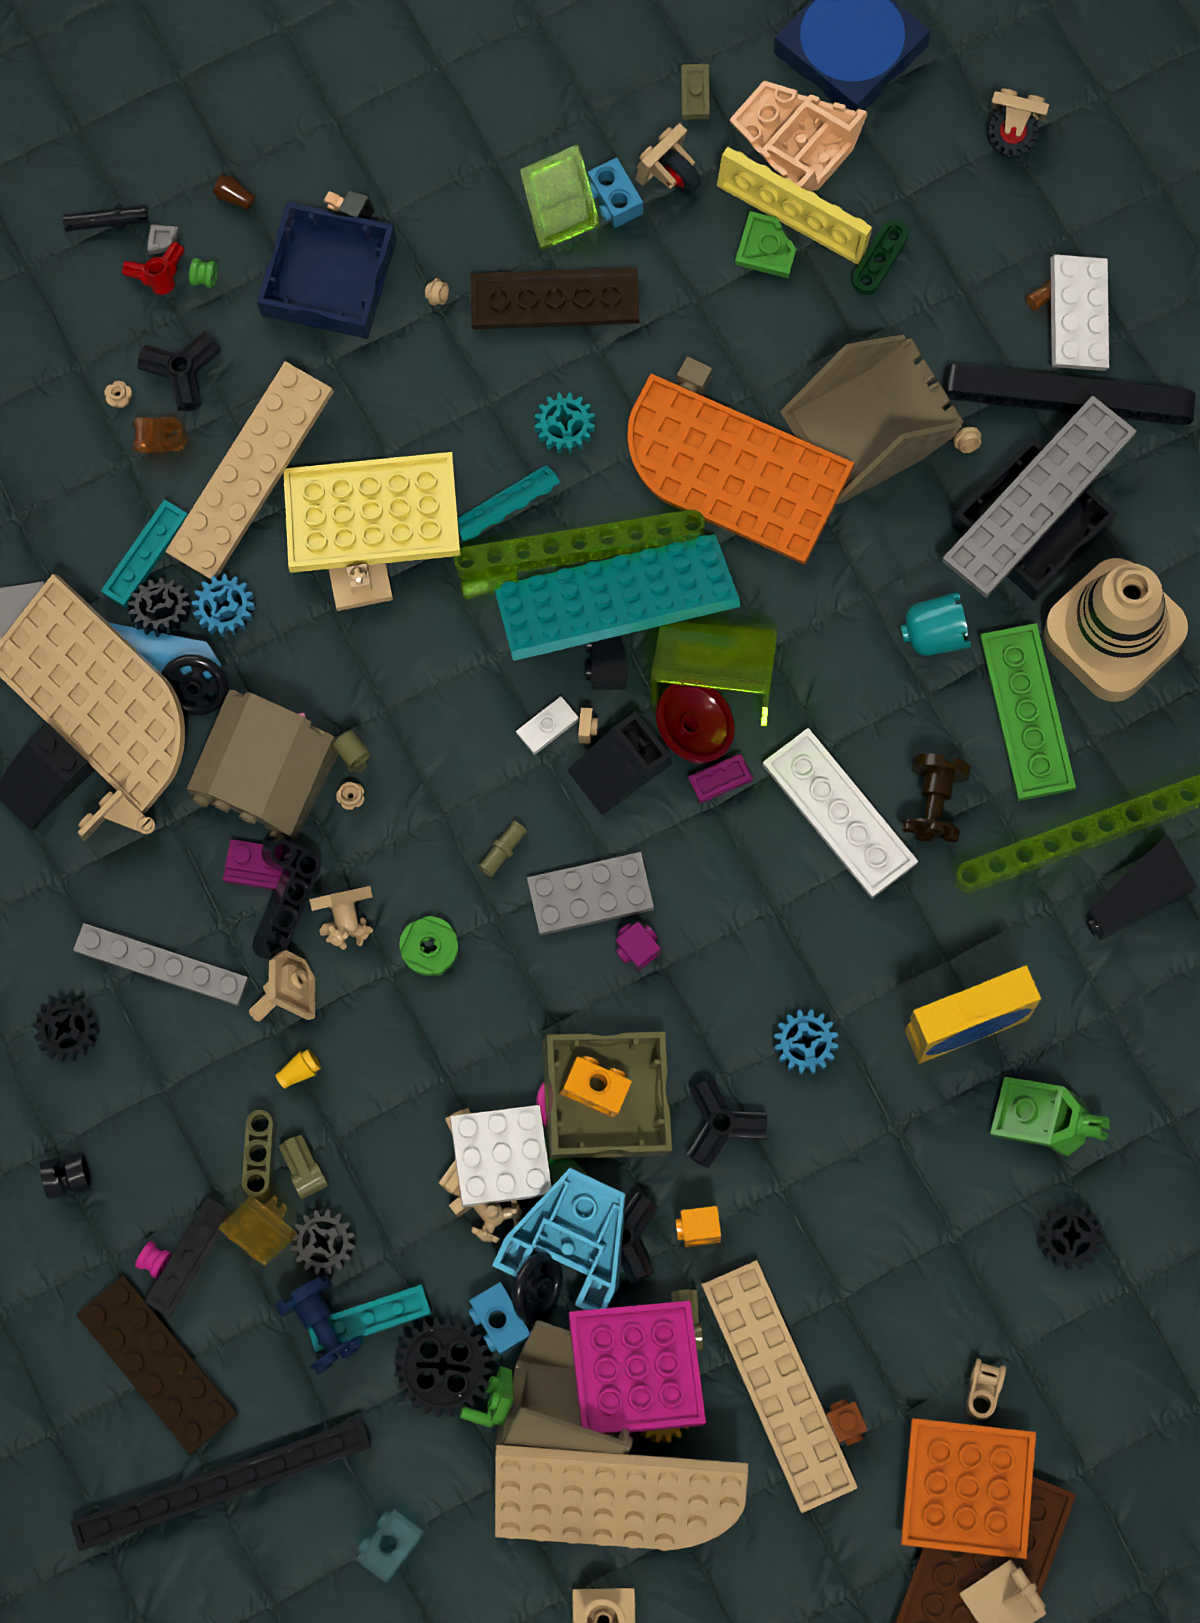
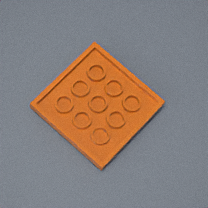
[901,1418,1036,1559]

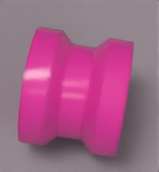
[135,1241,172,1279]

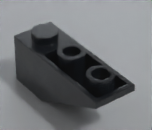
[586,636,627,690]

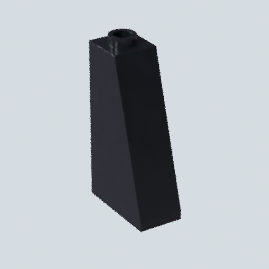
[1085,836,1198,941]

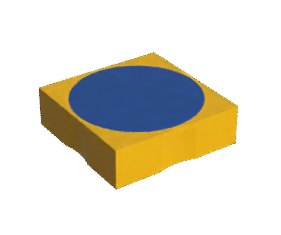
[905,965,1041,1064]

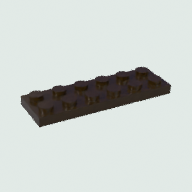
[471,267,639,330]
[76,1275,239,1455]

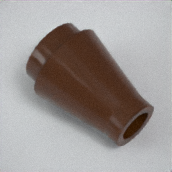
[212,174,256,210]

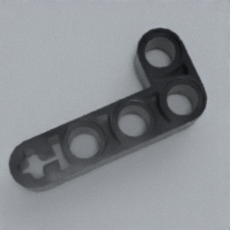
[252,839,321,959]

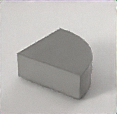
[147,225,179,254]

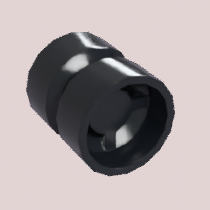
[40,1152,91,1199]

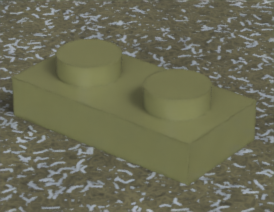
[681,64,710,120]

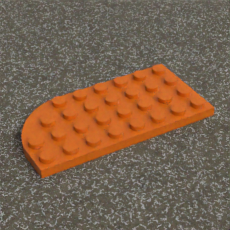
[628,374,855,565]

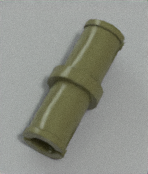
[478,821,527,877]

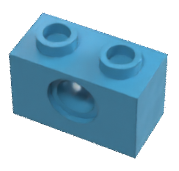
[468,1282,530,1356]

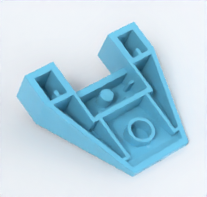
[492,1167,625,1310]

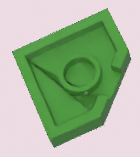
[735,211,796,279]

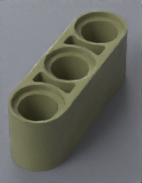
[242,1110,277,1200]

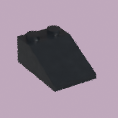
[0,723,94,831]

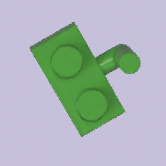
[459,1366,514,1428]

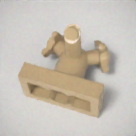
[309,886,373,950]
[449,1197,522,1243]

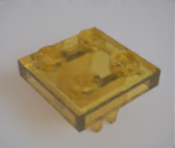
[218,1195,297,1266]

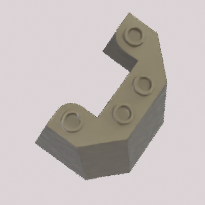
[187,690,339,843]
[495,1321,633,1455]

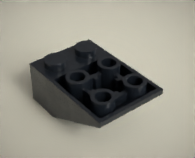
[567,711,672,815]

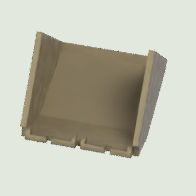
[780,334,964,504]

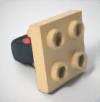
[635,123,701,195]

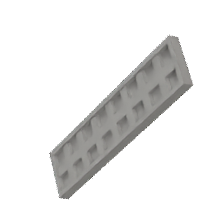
[942,395,1137,598]

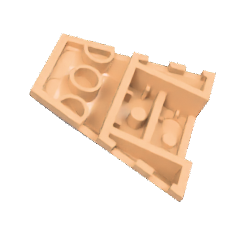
[730,81,867,191]

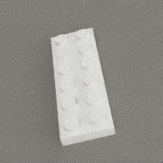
[762,728,918,899]

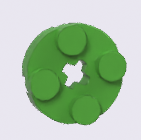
[399,916,459,976]

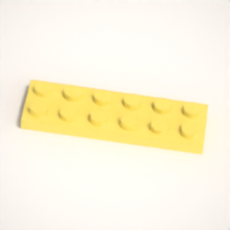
[717,147,872,265]

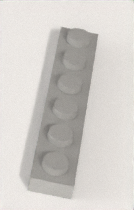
[73,923,249,1006]

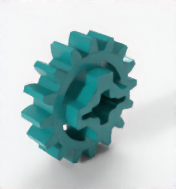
[534,392,595,454]

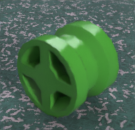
[189,258,218,289]

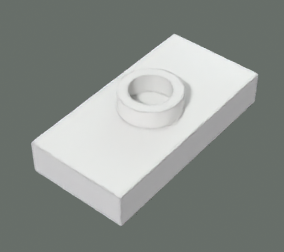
[516,697,579,755]

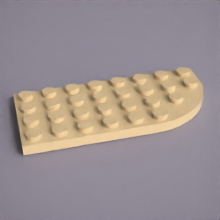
[0,574,185,814]
[495,1445,748,1551]

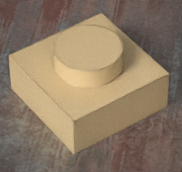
[578,708,598,744]

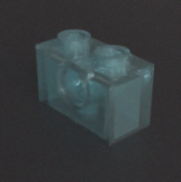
[356,1509,426,1583]

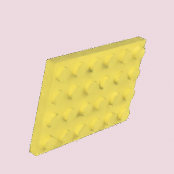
[284,452,461,573]

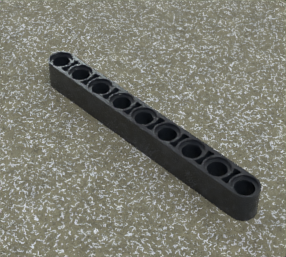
[943,364,1196,425]

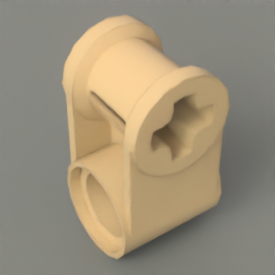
[965,1358,1006,1421]

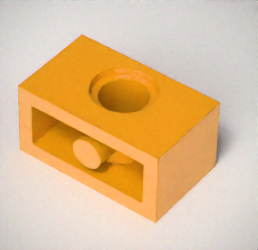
[559,1056,632,1118]
[676,1206,721,1247]

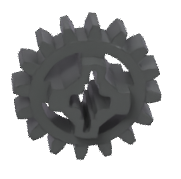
[290,1210,356,1276]

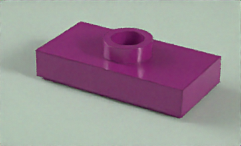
[688,753,753,805]

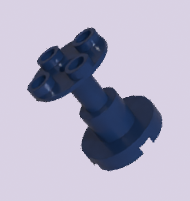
[274,1275,365,1375]

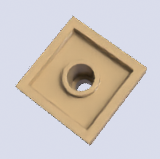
[573,1588,635,1623]

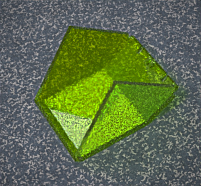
[651,616,779,726]

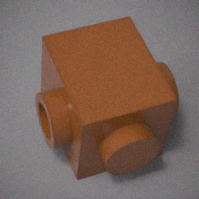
[826,1399,868,1446]

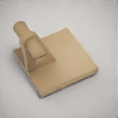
[78,790,155,842]
[959,1559,1047,1623]

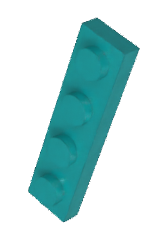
[458,465,560,541]
[101,499,188,609]
[308,1285,432,1353]

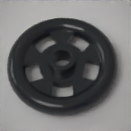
[161,655,228,715]
[512,1252,563,1323]

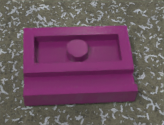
[222,839,283,891]

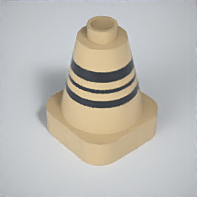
[1043,558,1188,702]

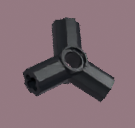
[137,332,221,412]
[686,1078,767,1169]
[621,1192,659,1284]

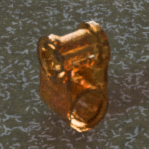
[132,417,188,453]

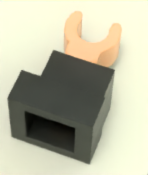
[324,191,374,220]

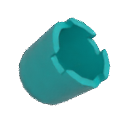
[901,592,971,656]

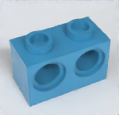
[586,157,643,229]

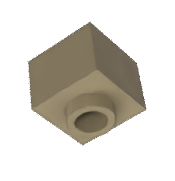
[677,356,712,396]

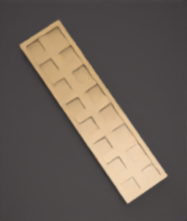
[165,361,334,580]
[702,1260,858,1513]

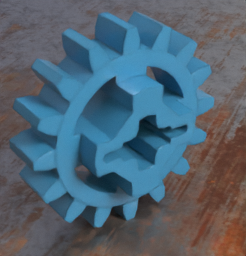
[192,574,256,637]
[774,1009,838,1075]

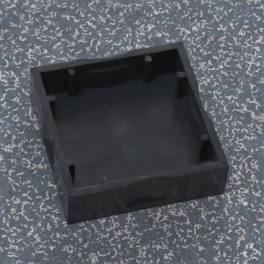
[951,437,1117,601]

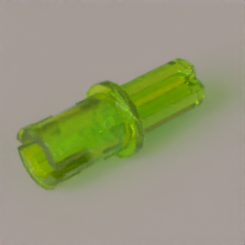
[460,570,518,600]

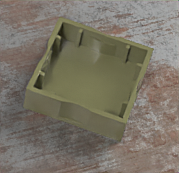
[542,1032,672,1160]

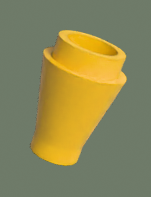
[275,1049,321,1089]

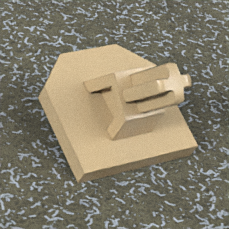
[329,563,393,611]
[249,950,315,1021]

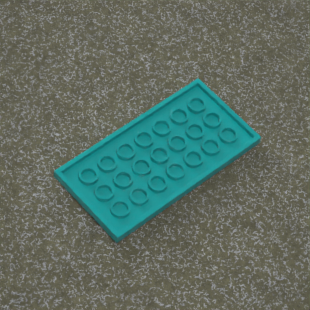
[494,534,740,661]

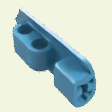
[109,623,222,684]

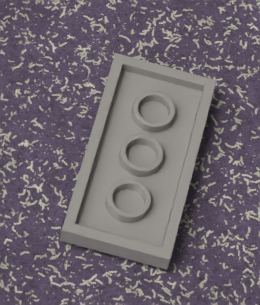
[527,852,654,936]

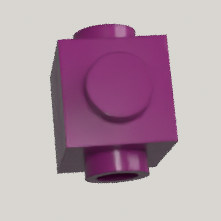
[615,922,661,972]

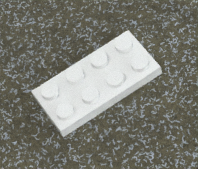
[1051,255,1109,371]

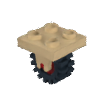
[988,88,1049,158]

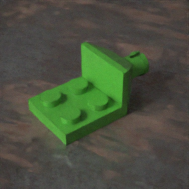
[990,1076,1110,1156]

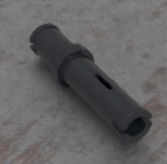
[63,205,148,232]

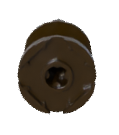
[901,753,971,842]

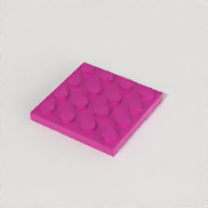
[568,1301,706,1435]

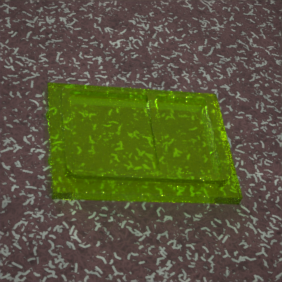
[519,144,601,250]

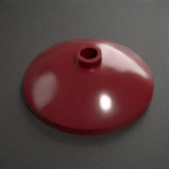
[656,679,735,763]

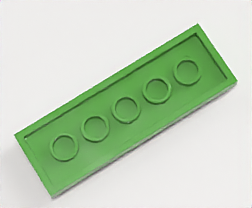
[979,623,1076,801]

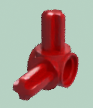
[122,242,185,295]

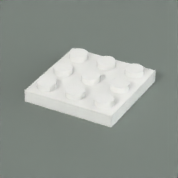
[450,1105,552,1207]

